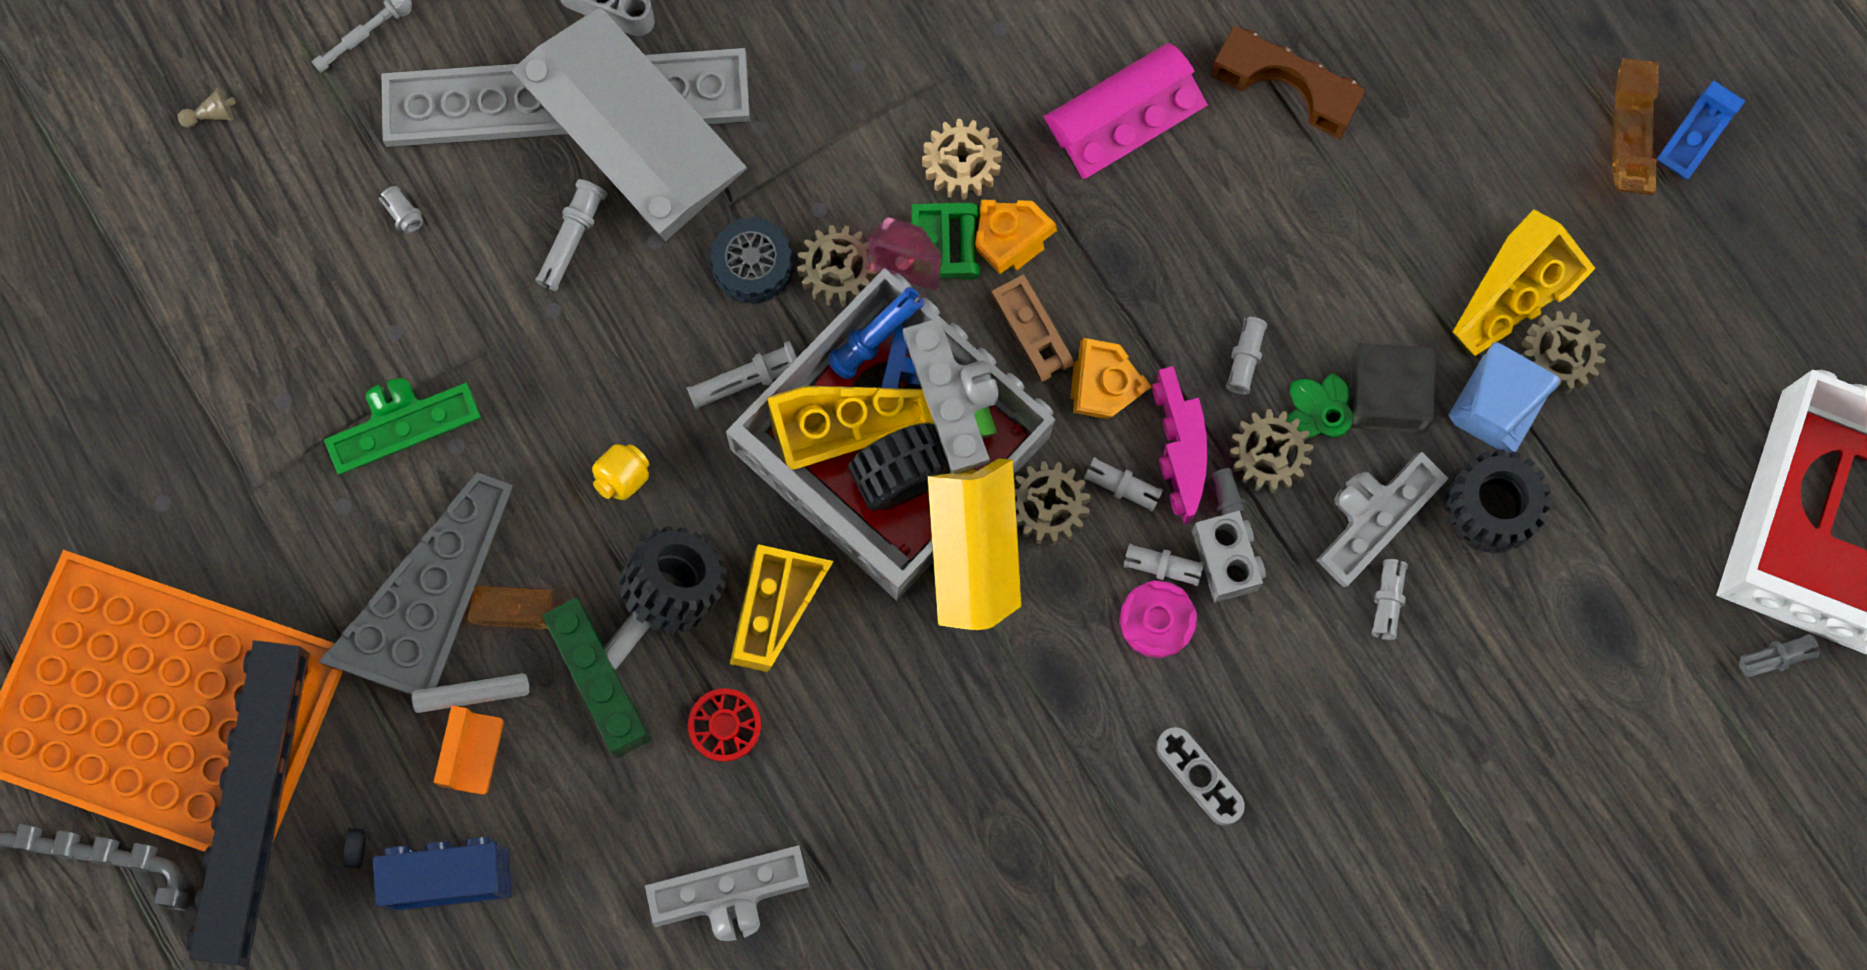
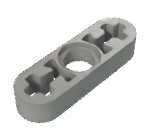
[1156,727,1245,826]

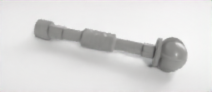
[311,0,412,73]

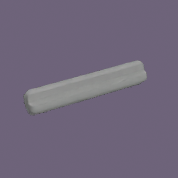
[412,673,529,713]

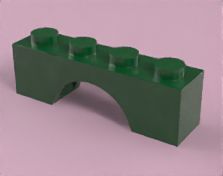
[542,597,652,758]

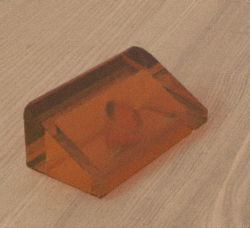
[468,586,553,629]

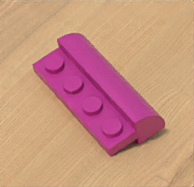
[1043,43,1208,179]

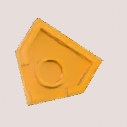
[975,200,1057,274]
[1070,338,1152,419]

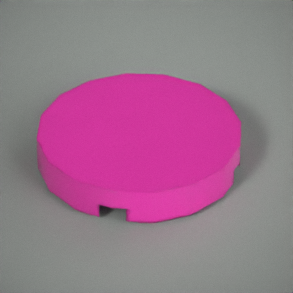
[1119,580,1197,658]

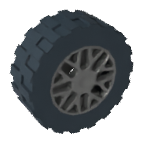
[710,217,793,304]

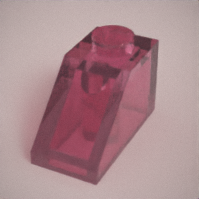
[866,217,942,290]

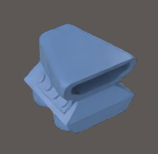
[1448,343,1560,453]

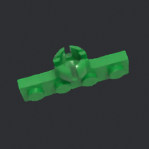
[323,378,482,476]

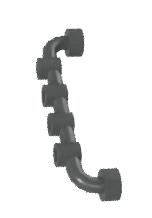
[0,824,190,911]

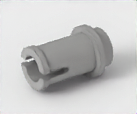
[379,186,423,234]

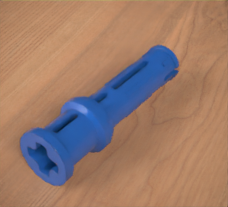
[827,287,924,379]

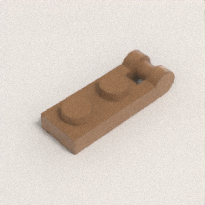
[991,274,1074,383]

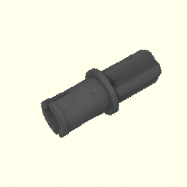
[1739,634,1820,677]

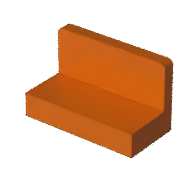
[433,705,504,795]

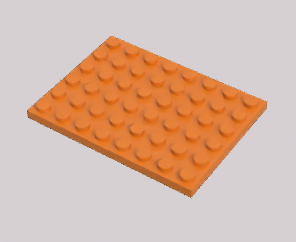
[0,550,343,852]

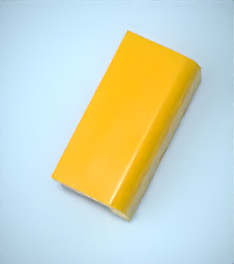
[928,458,1021,630]

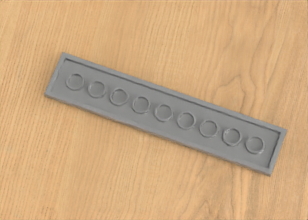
[381,48,750,147]

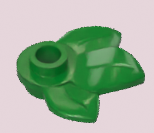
[1286,373,1353,439]

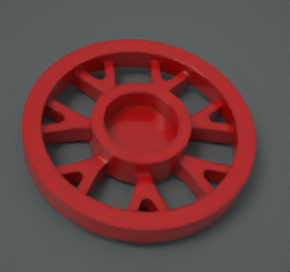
[688,688,761,762]

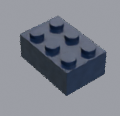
[373,837,512,911]

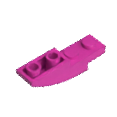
[1152,366,1207,525]

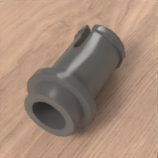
[1208,468,1246,515]

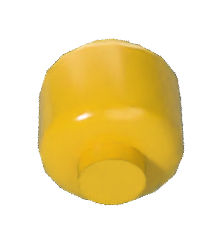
[592,444,649,500]

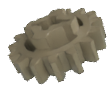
[797,225,878,307]
[1521,311,1606,394]
[1229,409,1313,493]
[1015,461,1091,545]

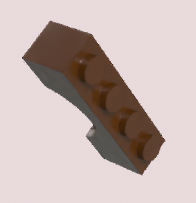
[1211,25,1366,140]

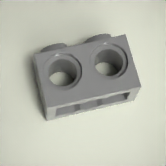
[1191,510,1266,603]

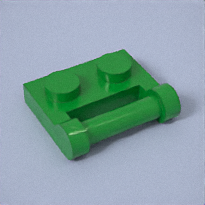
[912,203,980,280]

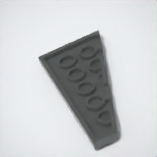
[318,472,513,695]

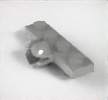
[903,317,998,474]
[1316,452,1449,587]
[645,845,809,941]

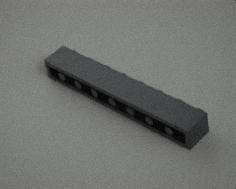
[187,640,310,967]

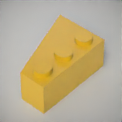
[730,544,834,672]

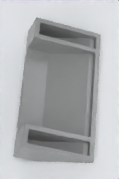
[511,7,747,242]

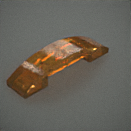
[1612,58,1659,195]

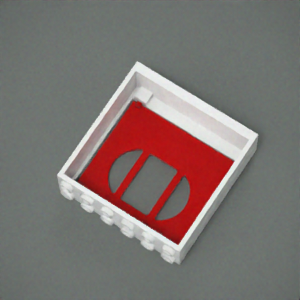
[1716,370,1867,654]

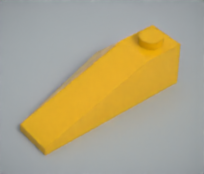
[1453,209,1595,356]
[767,386,934,470]

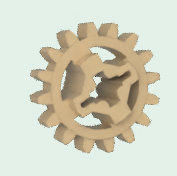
[922,119,1002,200]

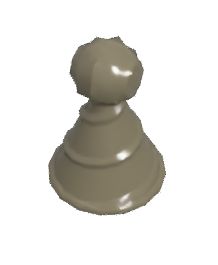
[177,87,236,128]

